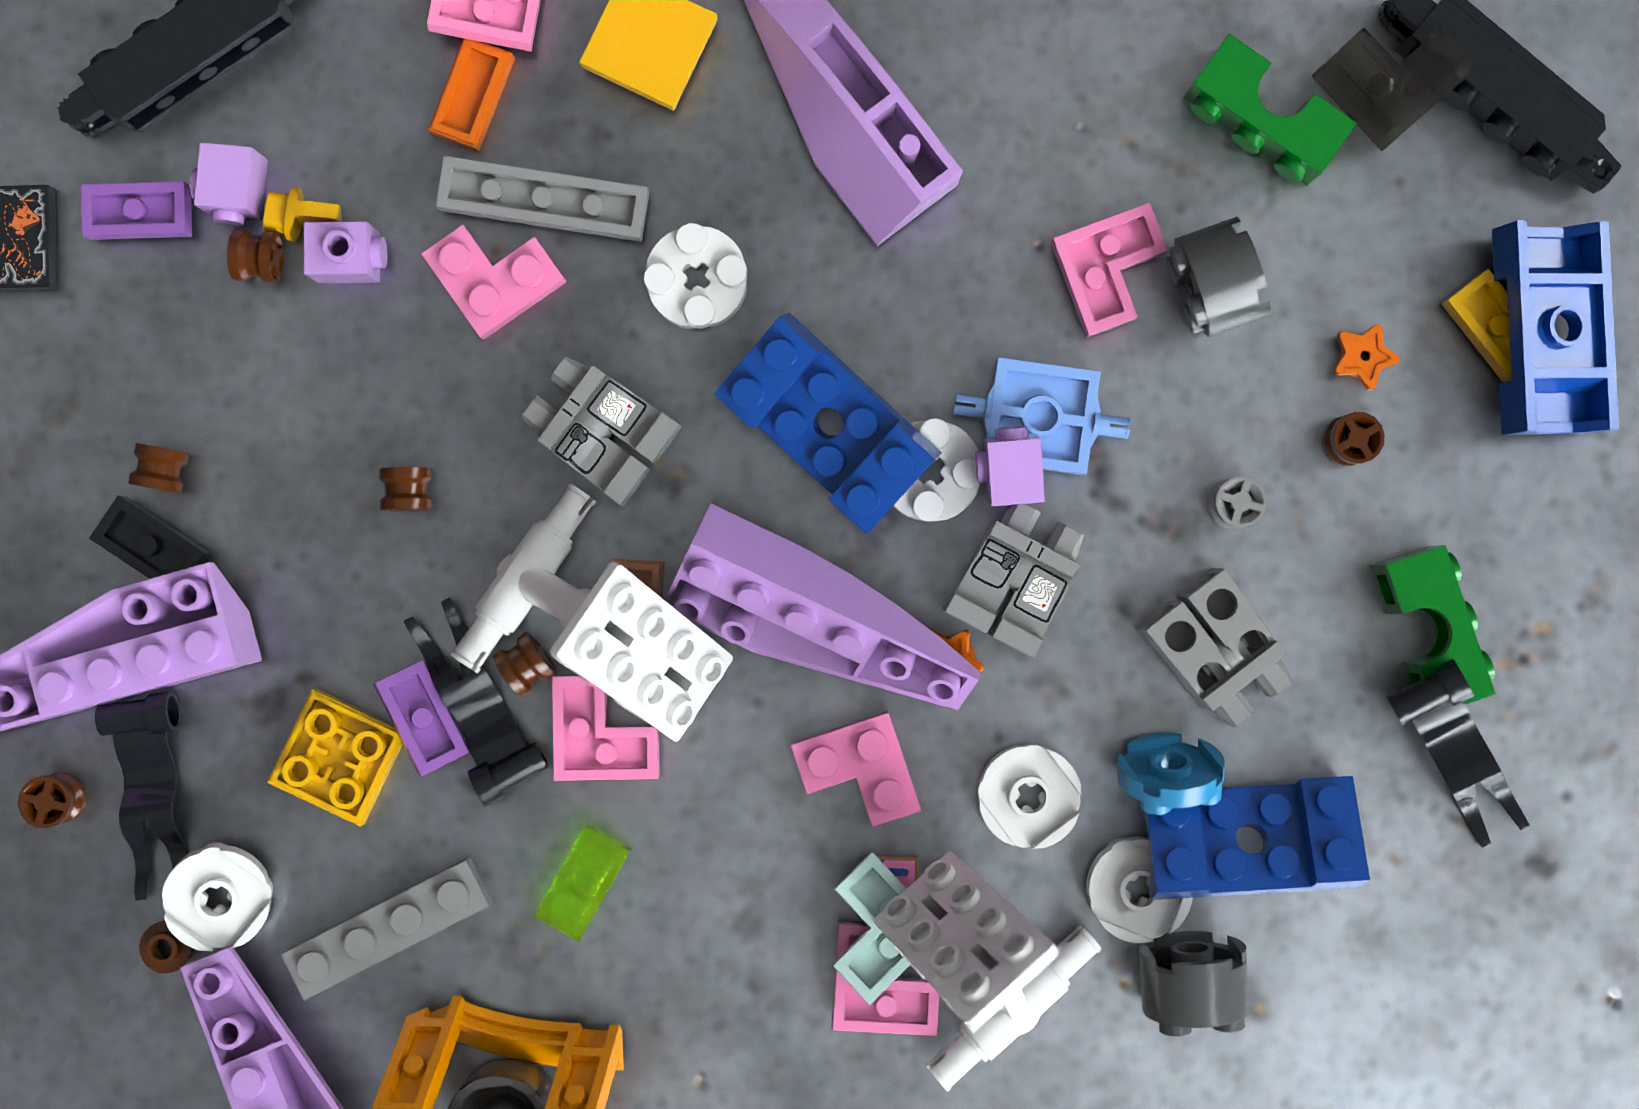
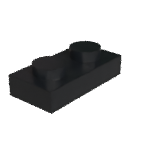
[89,495,211,579]

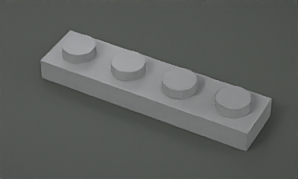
[436,156,650,242]
[281,857,493,1001]

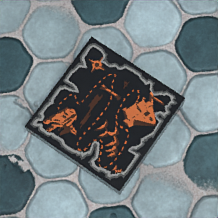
[0,185,57,292]

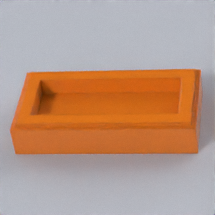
[428,38,515,153]

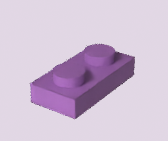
[81,181,192,240]
[373,660,469,778]

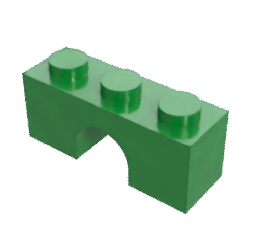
[1183,33,1357,186]
[1369,545,1496,704]

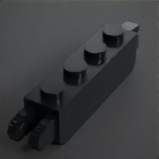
[57,0,295,138]
[1378,0,1622,194]

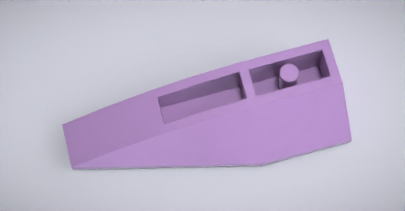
[743,0,963,247]
[665,504,981,710]
[0,562,262,732]
[180,946,344,1109]

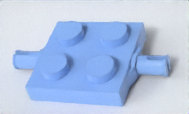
[953,357,1131,475]

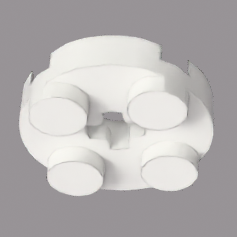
[644,223,748,329]
[893,418,980,522]
[976,743,1082,849]
[1086,836,1193,944]
[162,842,273,951]

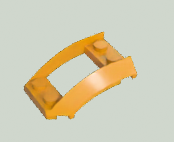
[371,995,624,1109]

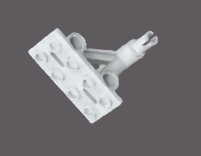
[449,483,733,742]
[873,851,1102,1092]

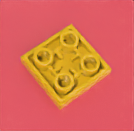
[579,0,718,111]
[267,688,403,827]

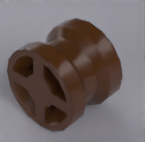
[227,229,285,284]
[1321,412,1385,466]
[128,443,189,494]
[379,467,433,511]
[492,631,557,697]
[18,772,87,828]

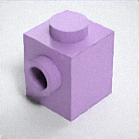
[190,143,268,226]
[304,222,388,284]
[975,426,1045,506]

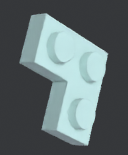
[831,852,910,1005]

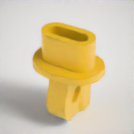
[263,187,342,242]

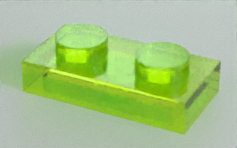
[534,824,632,942]

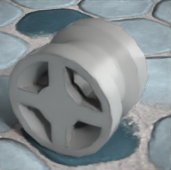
[1207,476,1268,529]

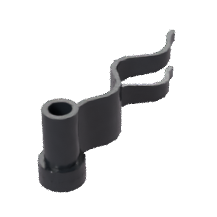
[404,598,550,807]
[1387,659,1530,848]
[95,691,188,901]

